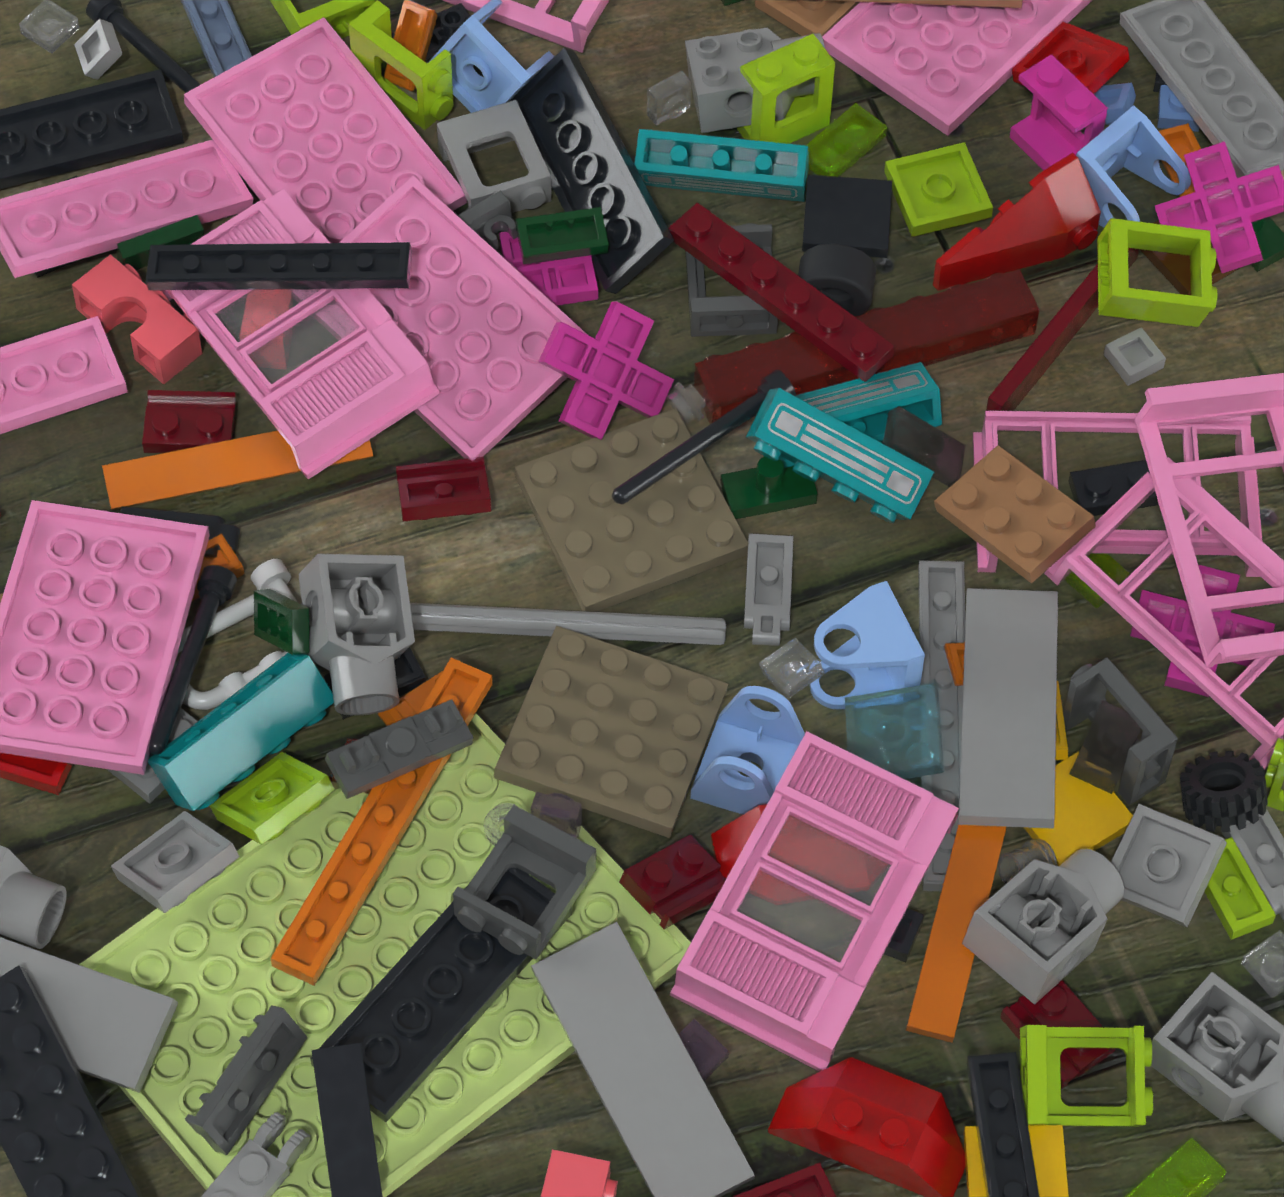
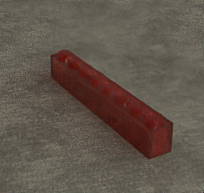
[694,269,1040,424]

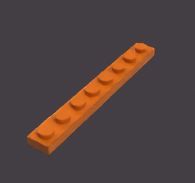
[271,657,493,986]

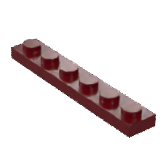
[668,202,895,382]

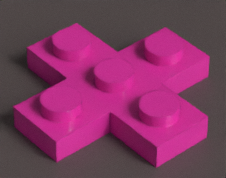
[1155,141,1284,273]
[499,232,598,307]
[538,301,674,440]
[1130,565,1275,697]

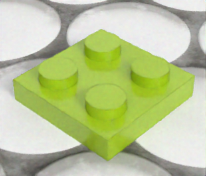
[884,142,993,237]
[210,752,335,845]

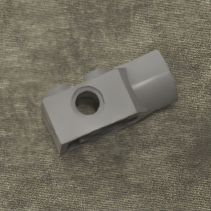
[685,28,825,133]
[299,554,415,716]
[0,845,67,949]
[962,849,1124,1005]
[1151,972,1284,1142]

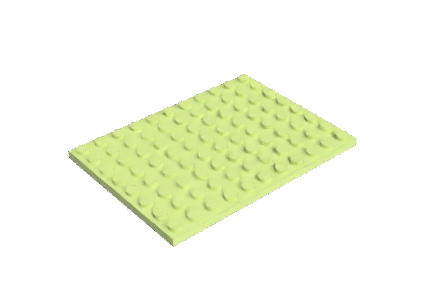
[79,713,691,1197]

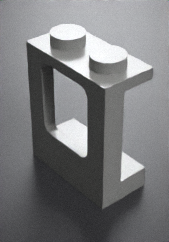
[437,100,551,213]

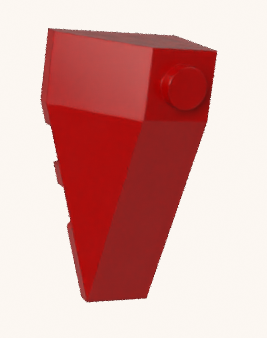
[933,153,1101,291]

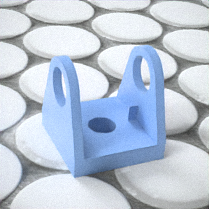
[427,0,555,113]
[1076,105,1191,227]
[810,580,925,709]
[690,686,805,815]

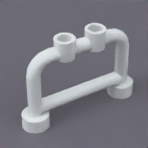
[169,559,309,710]

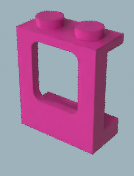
[1010,54,1108,170]

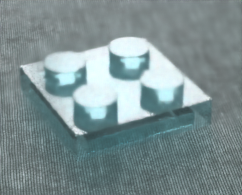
[845,683,944,779]

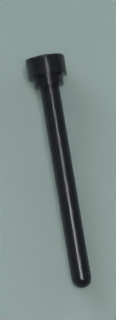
[86,0,201,93]
[612,369,797,504]
[149,565,237,755]

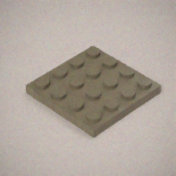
[514,408,748,612]
[494,626,729,838]

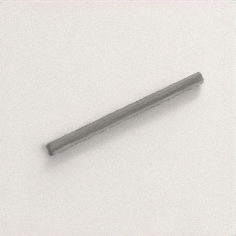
[410,603,726,645]

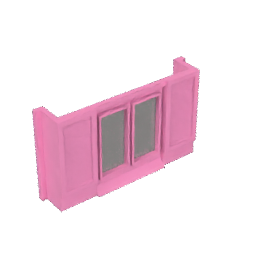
[160,188,439,479]
[670,731,959,1072]

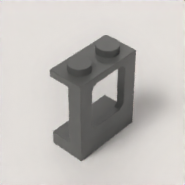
[685,223,778,337]
[1063,657,1178,805]
[453,805,596,960]

